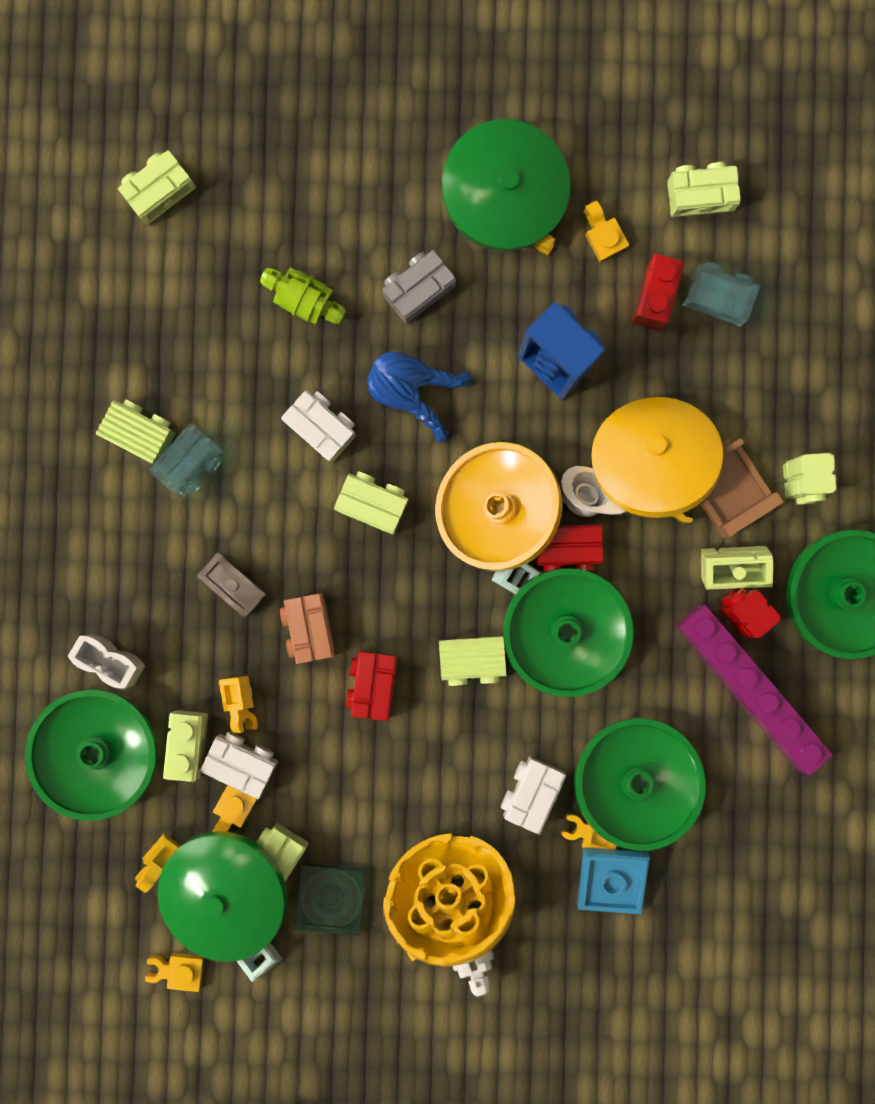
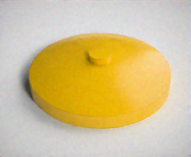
[592,397,723,518]
[435,442,562,571]

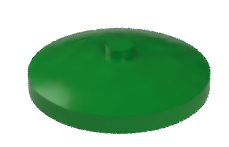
[441,119,570,252]
[786,530,875,659]
[503,567,633,697]
[25,689,158,821]
[574,718,706,851]
[158,831,288,962]

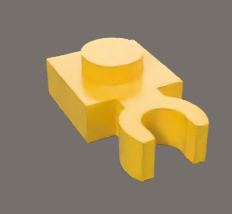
[561,813,616,850]
[145,953,204,992]

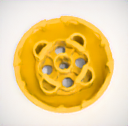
[384,834,515,966]

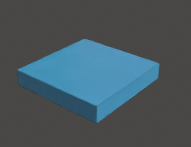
[577,847,650,915]

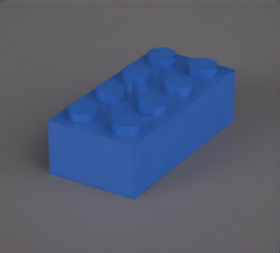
[517,302,605,400]

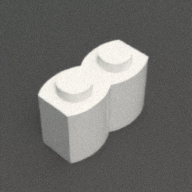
[68,635,145,689]

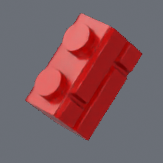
[632,254,685,331]
[536,525,603,572]
[719,588,781,638]
[346,651,398,721]

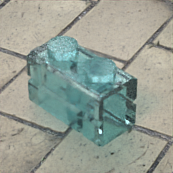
[682,262,760,327]
[148,423,224,498]

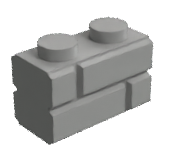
[382,250,456,324]

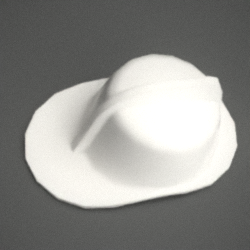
[561,466,626,517]

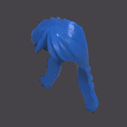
[367,352,473,443]

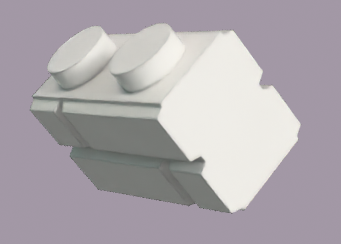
[281,390,356,463]
[200,732,278,799]
[501,756,566,834]

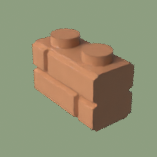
[280,593,336,664]

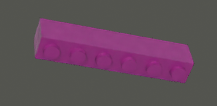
[674,605,833,777]

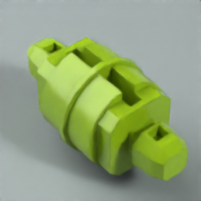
[260,267,346,325]

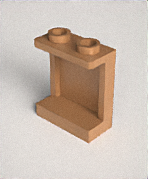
[700,437,784,539]

